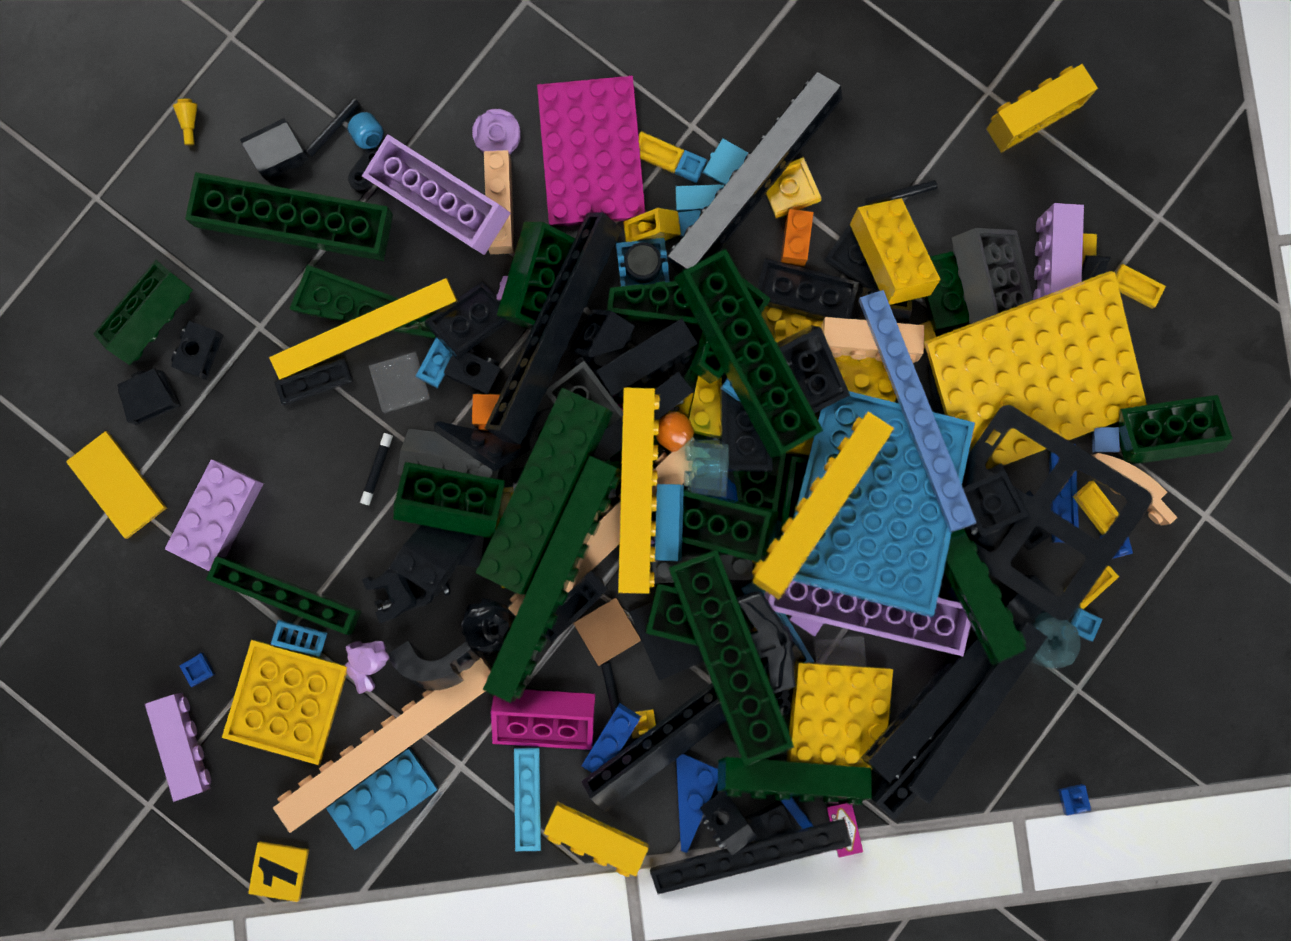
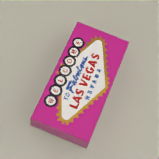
[826,802,863,858]

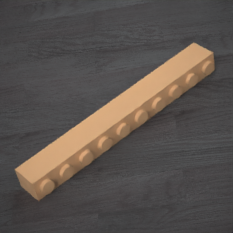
[508,437,711,616]
[273,656,492,833]

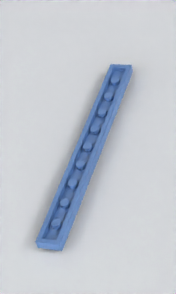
[859,290,976,532]

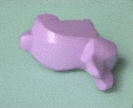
[345,641,390,694]

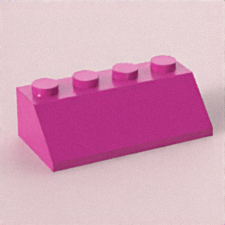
[491,690,595,750]

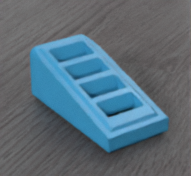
[271,620,327,657]

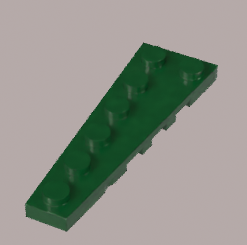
[290,265,437,339]

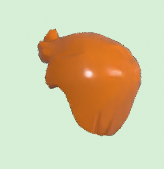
[655,412,694,452]

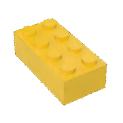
[986,64,1098,153]
[850,198,941,305]

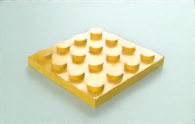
[222,640,347,765]
[787,662,893,769]

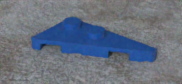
[676,753,718,853]

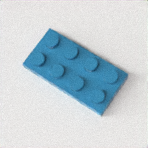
[326,748,439,850]

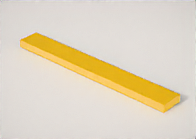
[269,278,458,380]

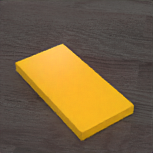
[66,431,167,539]

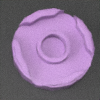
[473,109,521,154]

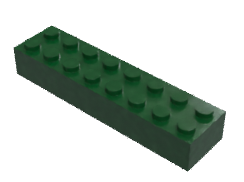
[185,172,393,261]
[674,249,823,458]
[476,388,614,595]
[669,550,794,766]

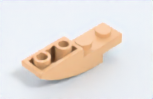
[1092,453,1178,525]

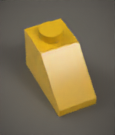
[623,208,681,242]

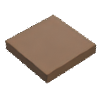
[573,598,641,666]

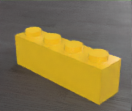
[543,802,649,877]

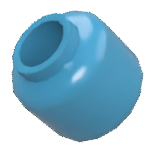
[347,112,384,149]

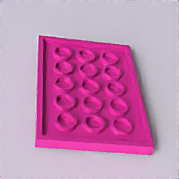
[537,76,645,227]

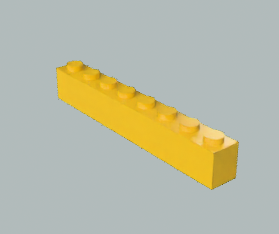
[618,388,659,593]
[752,412,894,600]

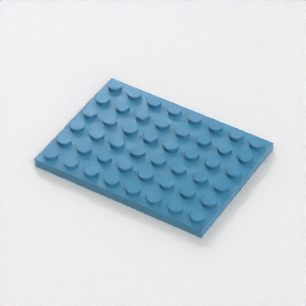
[792,391,975,617]

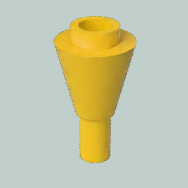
[173,99,198,145]

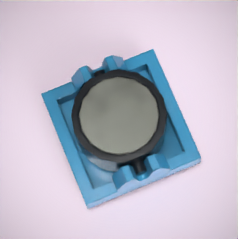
[616,238,670,286]

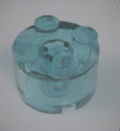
[1031,617,1081,668]

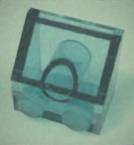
[684,440,729,497]

